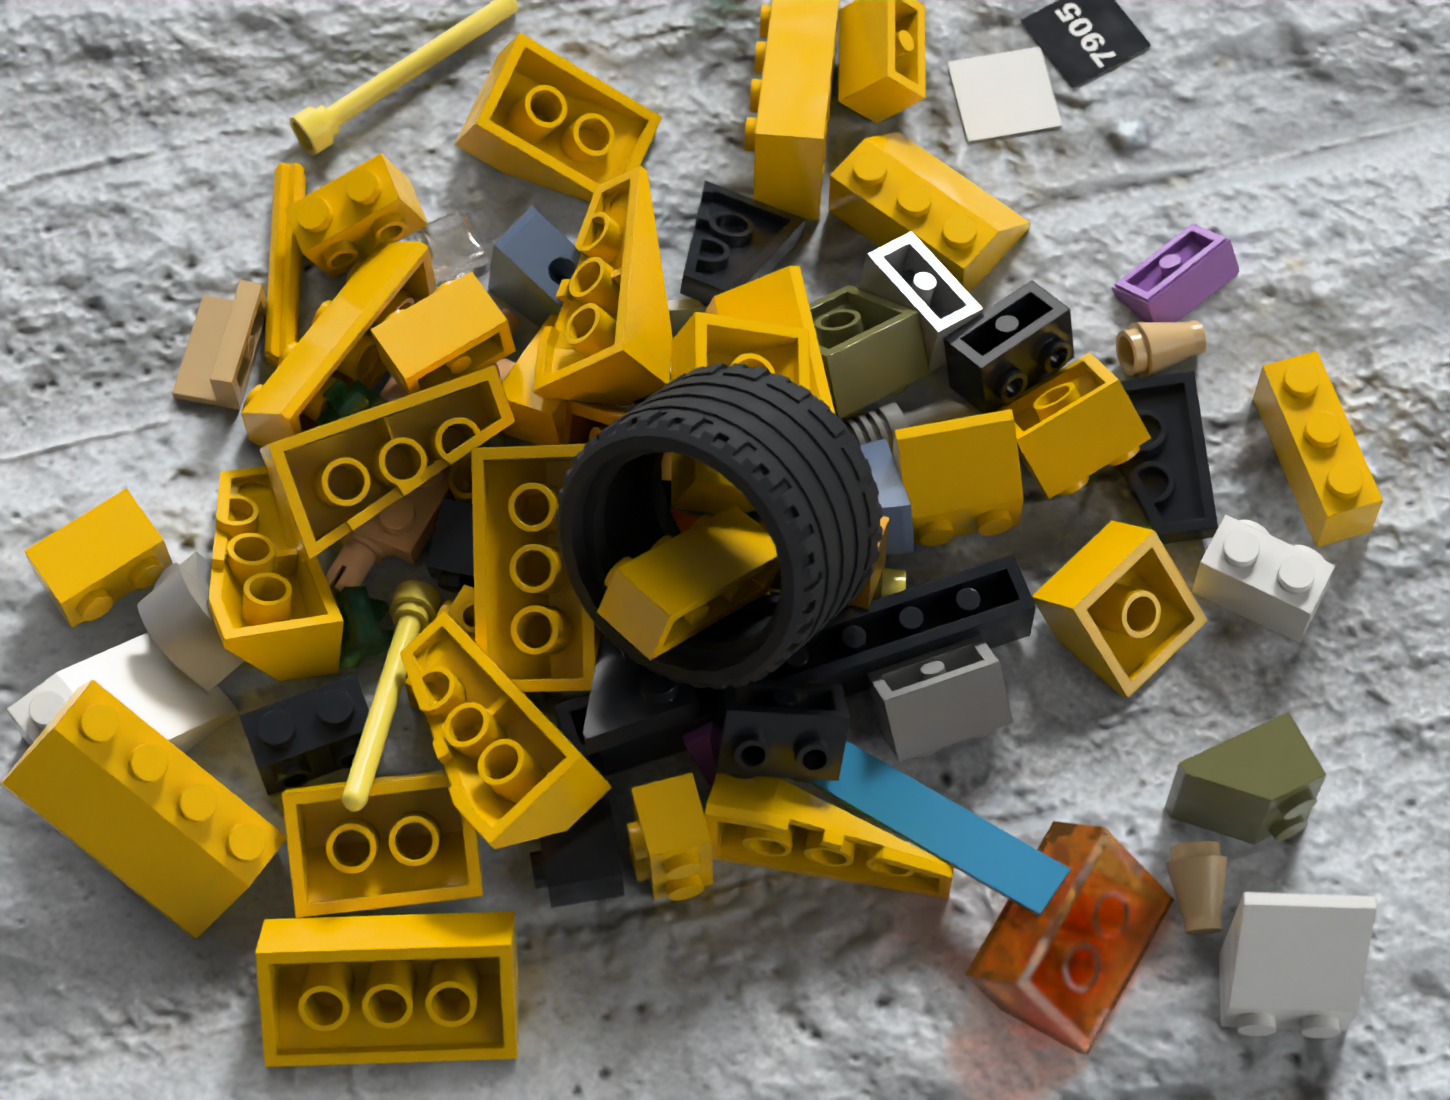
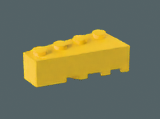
[744,0,840,221]
[260,365,515,562]

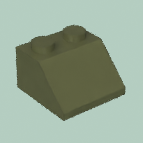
[809,285,930,419]
[1165,712,1327,844]

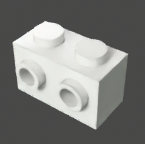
[1192,514,1336,643]

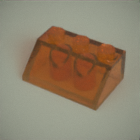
[965,821,1175,1055]

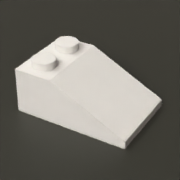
[7,633,239,753]
[1219,892,1377,1038]

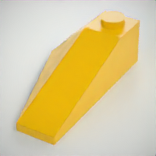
[533,165,673,406]
[208,466,344,682]
[400,611,612,849]
[704,773,954,899]

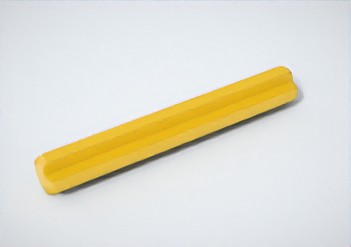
[264,163,306,366]

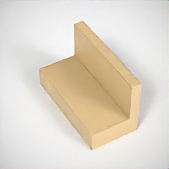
[172,280,267,410]

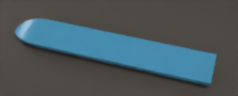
[808,741,1072,918]

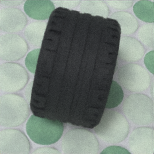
[556,363,883,689]

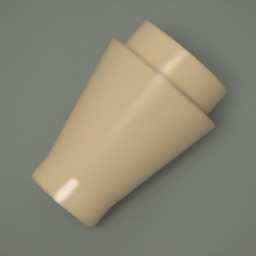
[1116,320,1206,378]
[1165,841,1228,935]

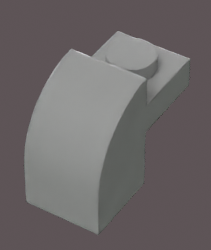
[137,551,245,692]

